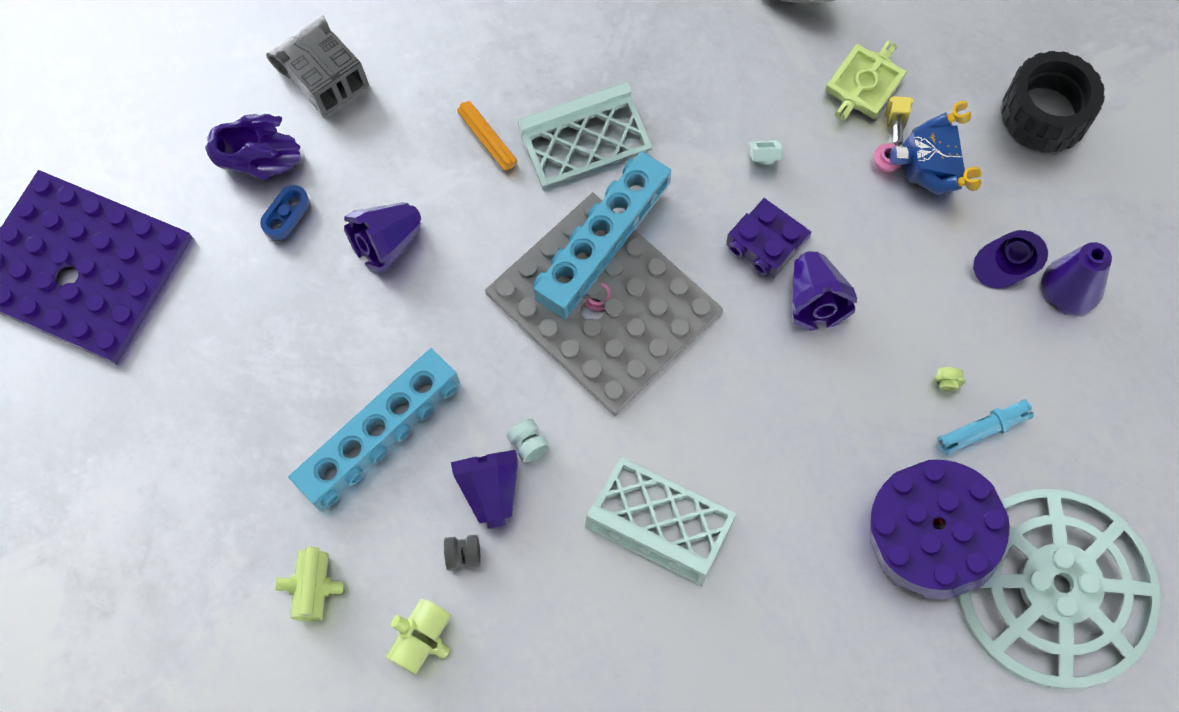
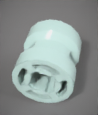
[506,418,550,463]

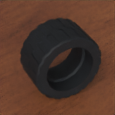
[1001,51,1105,153]

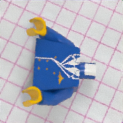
[890,101,982,194]

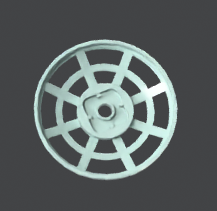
[957,489,1160,689]

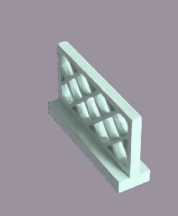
[518,81,652,189]
[585,457,737,586]

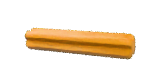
[457,101,517,171]

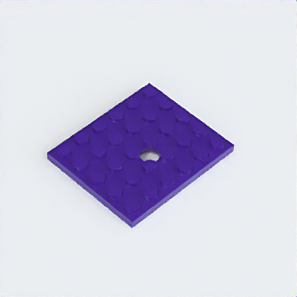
[0,169,193,365]

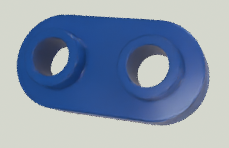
[260,185,310,240]

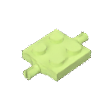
[825,41,907,121]

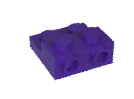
[726,198,812,279]

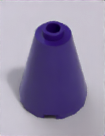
[1041,242,1112,315]

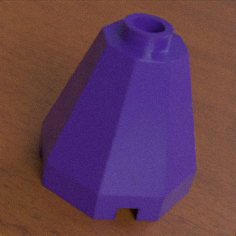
[344,202,421,272]
[791,251,857,331]
[451,450,519,529]

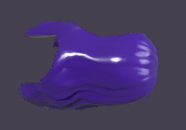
[205,113,301,180]

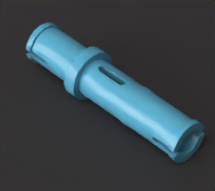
[937,399,1034,456]

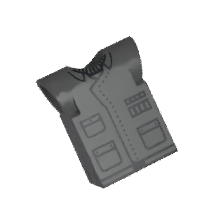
[266,15,370,118]

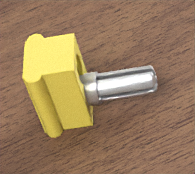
[884,96,914,146]

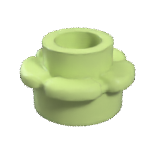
[933,367,966,391]

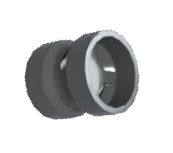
[444,534,481,570]

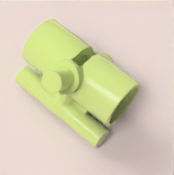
[275,547,344,621]
[386,599,452,675]

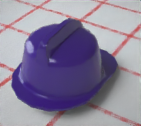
[973,230,1049,288]

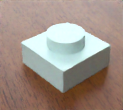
[749,140,783,165]

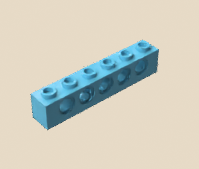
[533,151,671,320]
[288,348,460,511]

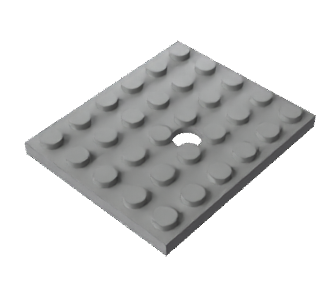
[485,192,723,416]

